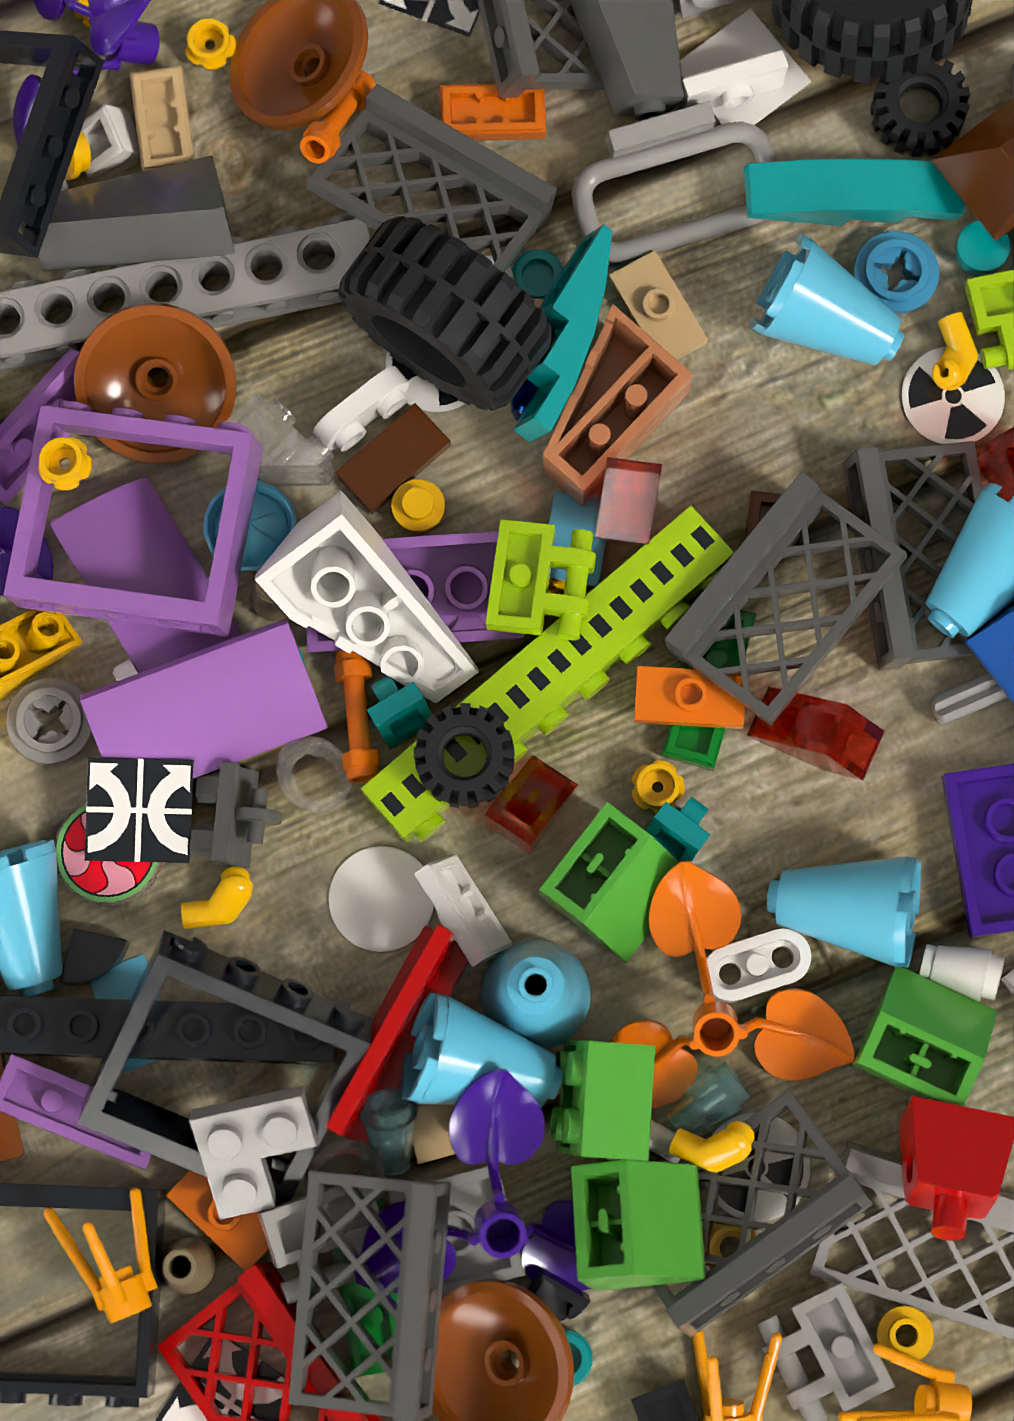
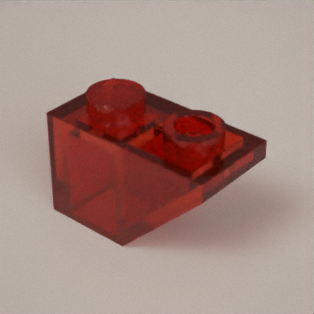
[747,686,885,780]

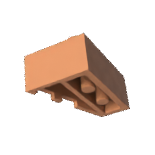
[543,304,693,507]

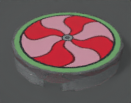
[55,802,163,907]

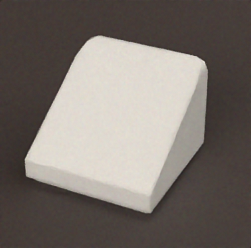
[81,105,140,178]

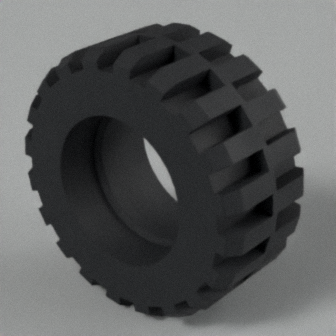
[772,0,972,83]
[339,216,551,411]

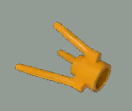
[44,1188,158,1324]
[692,1330,782,1421]
[838,1344,972,1421]

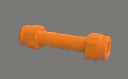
[300,70,375,164]
[334,650,381,783]

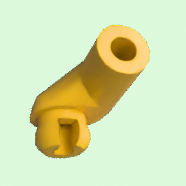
[932,312,978,391]
[181,866,253,930]
[669,1121,755,1172]

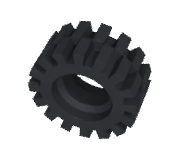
[870,58,970,158]
[414,703,515,809]

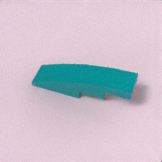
[744,159,965,226]
[513,224,612,443]

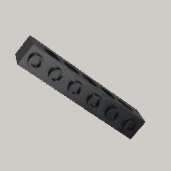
[0,996,339,1066]

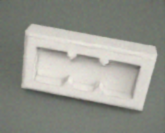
[679,49,789,109]
[414,853,512,967]

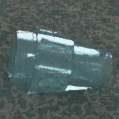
[666,1061,752,1134]
[361,1089,417,1175]

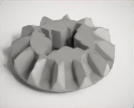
[6,678,91,765]

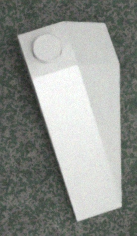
[255,490,479,703]

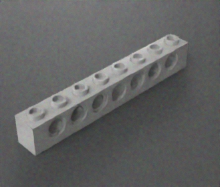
[0,215,370,373]

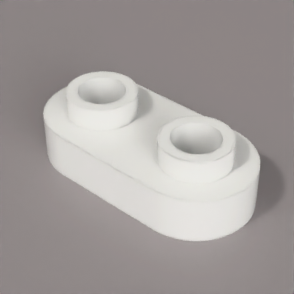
[313,366,410,451]
[707,929,811,1002]

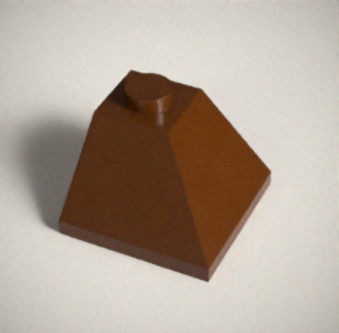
[931,98,1014,241]

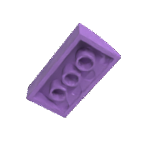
[49,476,243,673]
[306,531,524,653]
[79,618,328,778]

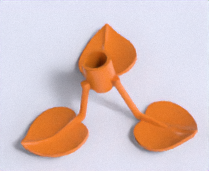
[610,861,855,1109]

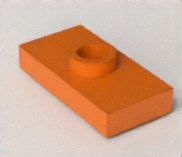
[440,84,546,141]
[634,666,745,729]
[166,1170,269,1271]

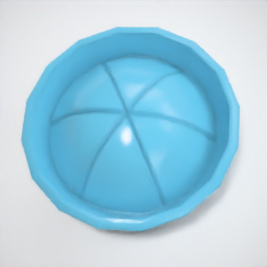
[203,480,297,571]

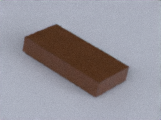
[335,403,451,515]

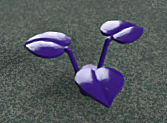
[13,0,160,147]
[355,1068,591,1293]

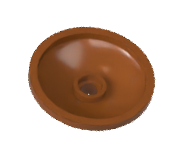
[230,0,368,130]
[74,303,237,463]
[432,1279,574,1421]

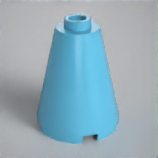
[749,234,904,366]
[926,483,1014,638]
[0,839,62,997]
[767,856,921,967]
[480,939,591,1049]
[400,992,562,1107]

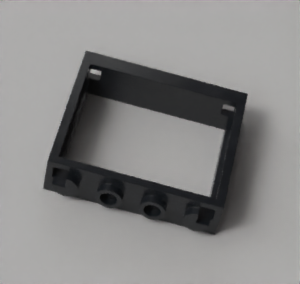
[0,30,105,258]
[77,930,373,1205]
[0,1183,166,1408]

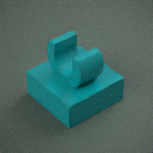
[367,676,432,750]
[646,796,711,862]

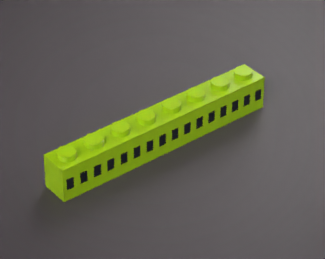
[361,505,734,845]

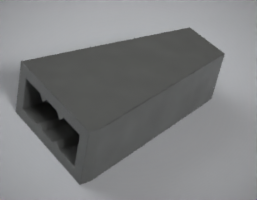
[569,0,684,122]
[21,155,235,270]

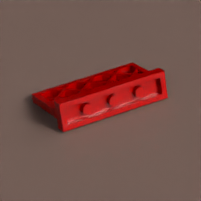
[326,924,469,1148]
[157,1262,383,1421]

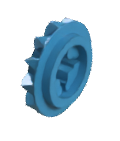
[854,231,939,316]

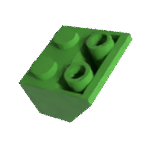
[539,802,679,963]
[850,966,998,1106]
[550,1040,655,1161]
[571,1160,706,1291]

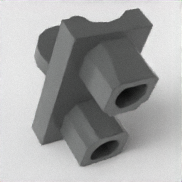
[190,762,282,868]

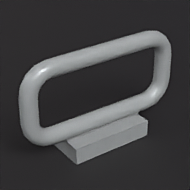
[571,101,778,263]

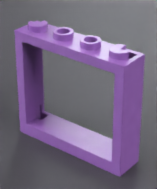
[3,401,263,637]

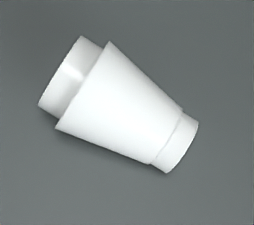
[920,944,1005,1003]

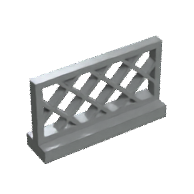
[809,1141,1014,1340]

